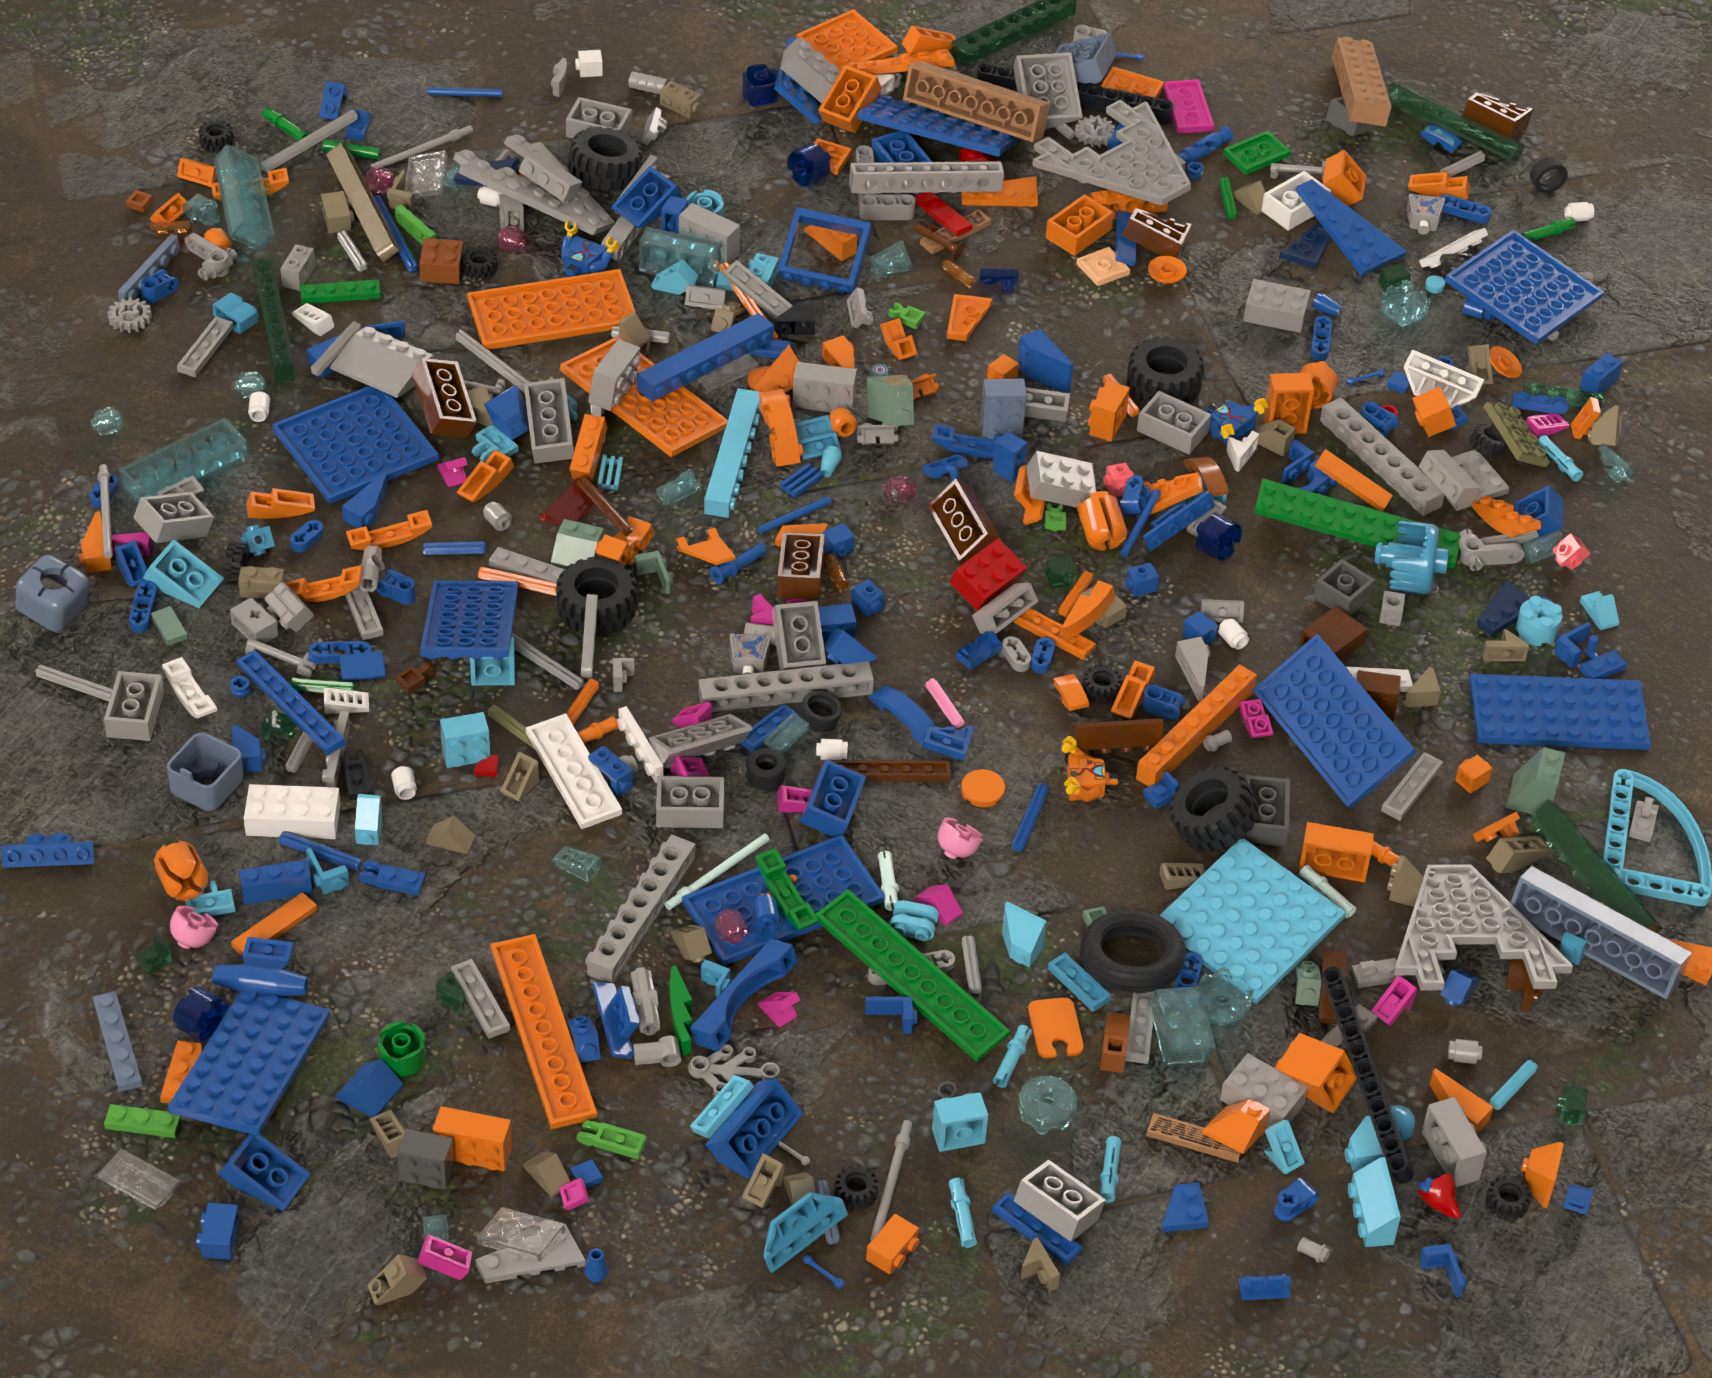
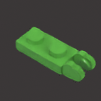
[576,1120,647,1160]

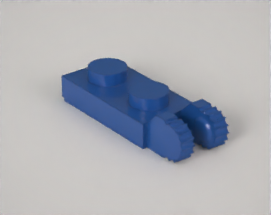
[1512,392,1568,414]
[358,861,426,896]

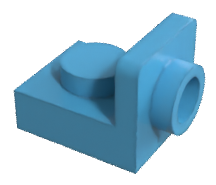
[701,959,732,998]

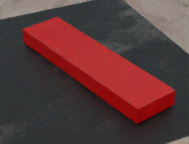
[914,192,973,237]

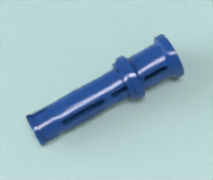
[710,542,768,584]

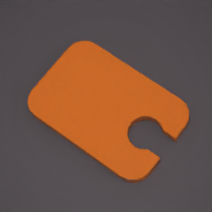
[1028,998,1084,1058]

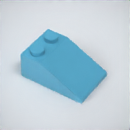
[143,539,224,608]

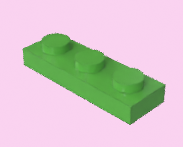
[395,204,437,245]
[104,1104,181,1138]

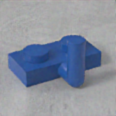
[922,454,968,481]
[1579,635,1627,679]

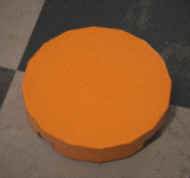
[961,769,1005,808]

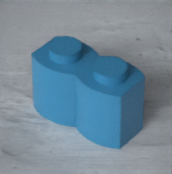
[212,293,258,334]

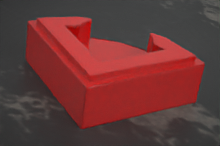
[474,755,498,777]

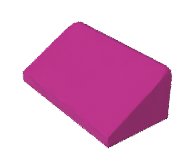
[418,1234,472,1280]

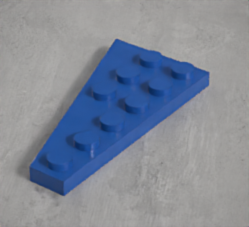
[774,35,820,125]
[1295,179,1407,276]

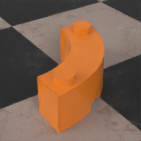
[758,389,803,466]
[595,516,655,566]

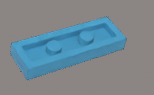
[1047,952,1111,1012]

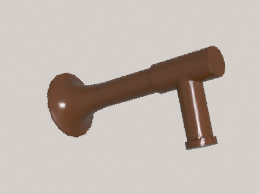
[913,223,965,260]

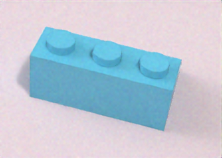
[1348,1157,1400,1247]

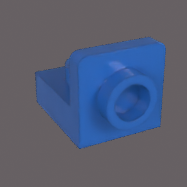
[1143,771,1179,809]

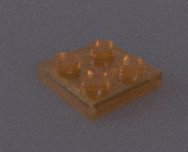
[150,221,192,234]

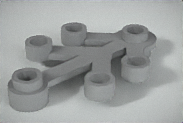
[688,1045,780,1096]

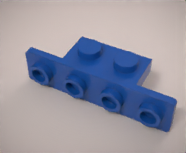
[1143,491,1215,551]
[1,832,95,868]
[592,981,639,1059]

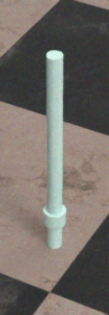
[665,833,770,910]

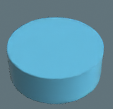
[1425,275,1445,294]

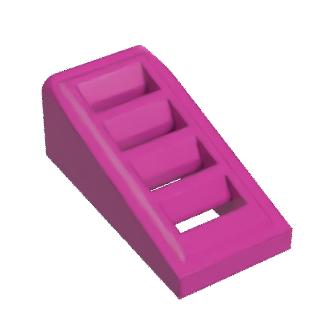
[1526,413,1569,439]
[111,532,153,558]
[776,785,812,812]

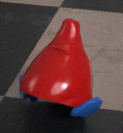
[1417,1172,1462,1218]

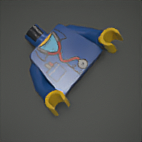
[561,221,620,277]
[1206,398,1269,445]

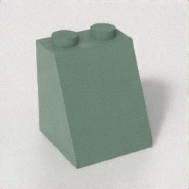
[867,375,914,426]
[1505,747,1565,819]

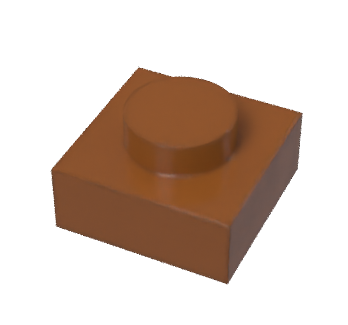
[126,190,153,212]

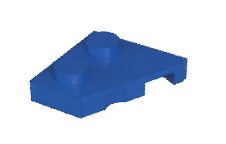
[922,726,974,761]
[1162,1183,1209,1232]

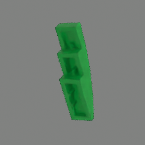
[670,965,692,1057]

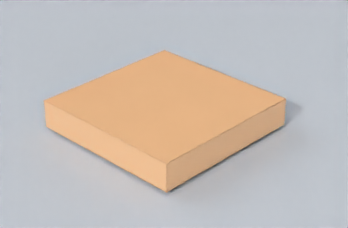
[1077,247,1130,286]

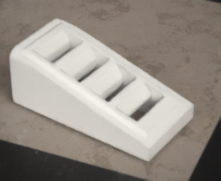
[292,303,334,336]
[324,688,369,714]

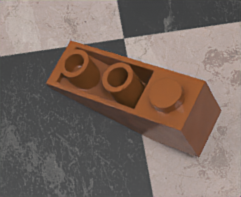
[1100,1012,1130,1073]

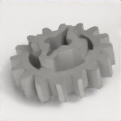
[1075,115,1115,148]
[108,297,152,333]

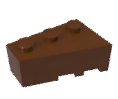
[1462,93,1533,141]
[1122,208,1192,257]

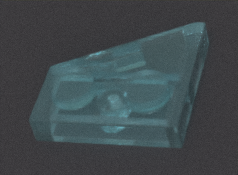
[870,241,912,276]

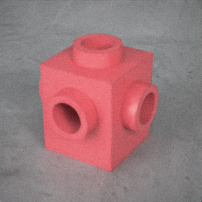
[1103,463,1134,497]
[1552,533,1590,570]

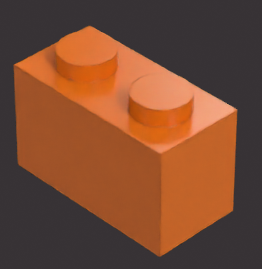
[866,1214,920,1274]

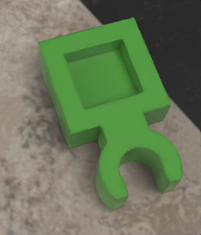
[889,303,926,329]
[1044,503,1066,531]

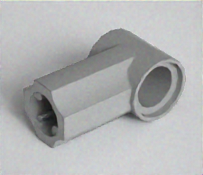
[633,1036,681,1067]

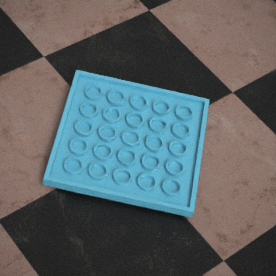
[1160,838,1346,1004]

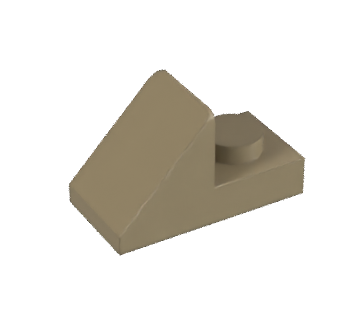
[1465,344,1493,385]
[1482,629,1529,661]
[742,1153,785,1208]
[1021,1237,1060,1292]

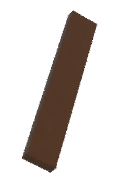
[818,760,951,782]

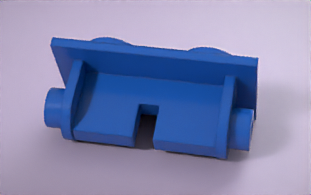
[1238,1274,1291,1300]

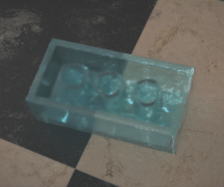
[639,227,721,287]

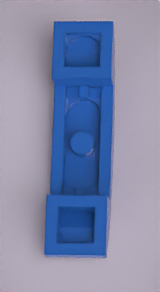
[932,424,1003,458]
[869,686,936,746]

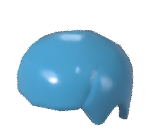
[1385,1105,1415,1141]

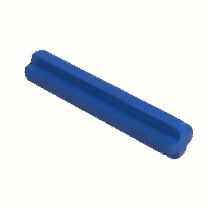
[423,541,486,555]

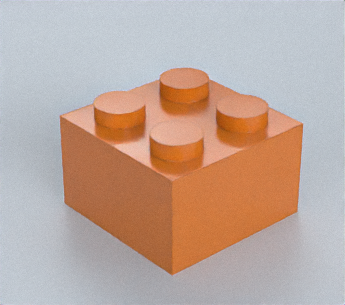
[1322,150,1366,206]
[1088,380,1130,442]

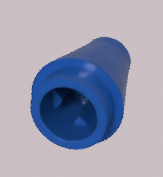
[1311,293,1342,316]
[584,1248,609,1282]

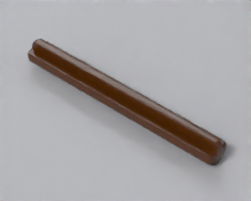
[577,476,633,536]

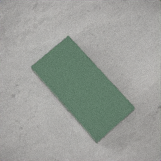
[151,606,188,646]

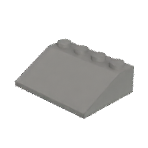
[1014,53,1083,130]
[330,326,433,398]
[649,714,752,768]

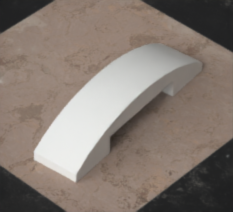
[162,657,217,719]

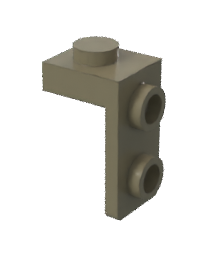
[387,170,414,212]
[711,301,746,333]

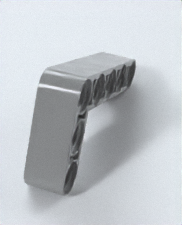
[855,145,916,220]

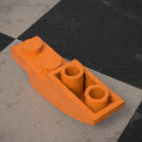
[1471,496,1541,537]

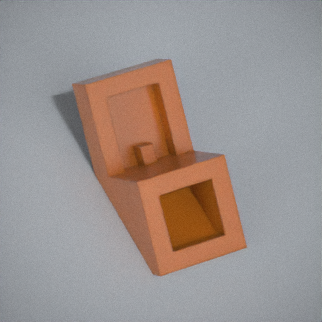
[880,318,917,360]

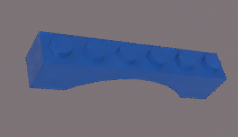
[690,939,798,1052]

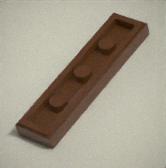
[1319,950,1347,1024]

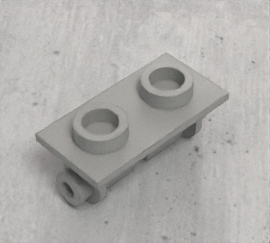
[856,423,898,445]

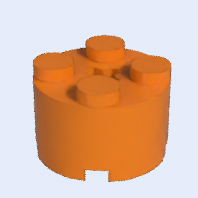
[1299,361,1339,409]

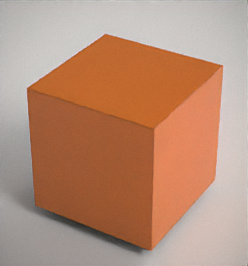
[1412,387,1456,437]

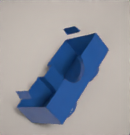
[956,631,1002,670]

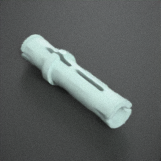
[878,851,899,911]
[1299,865,1357,918]

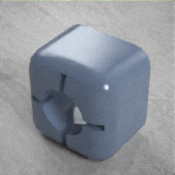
[15,555,89,632]
[167,733,244,812]

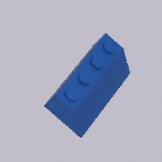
[705,1078,803,1178]

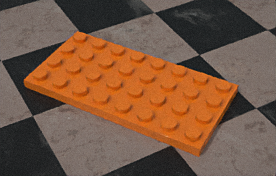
[467,269,636,350]
[559,336,728,457]

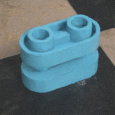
[890,900,939,941]

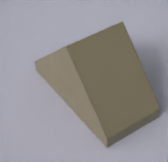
[1233,180,1266,215]
[1404,667,1441,707]
[501,751,539,801]
[426,816,476,854]
[523,1152,571,1198]
[783,1172,816,1206]

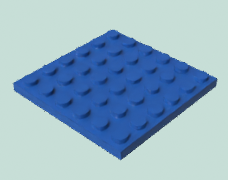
[1444,230,1604,345]
[272,386,439,504]

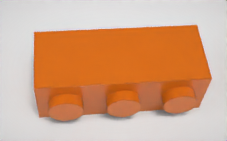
[570,414,607,483]

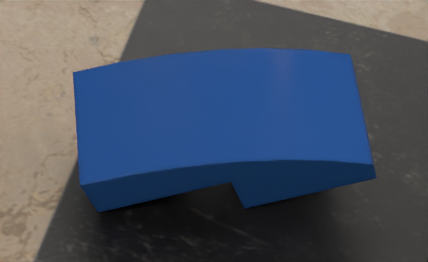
[1420,124,1463,154]

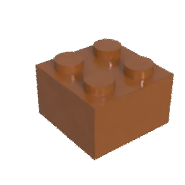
[419,238,464,284]

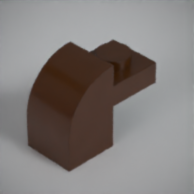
[1505,959,1543,1012]

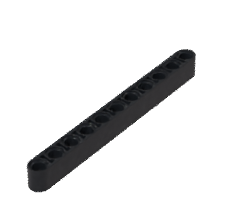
[977,63,1174,125]
[1322,966,1414,1184]

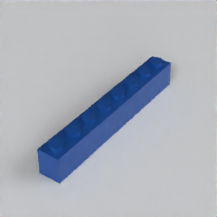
[636,313,774,401]

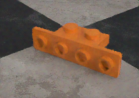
[1014,465,1045,525]

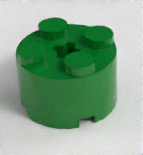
[377,1022,426,1079]

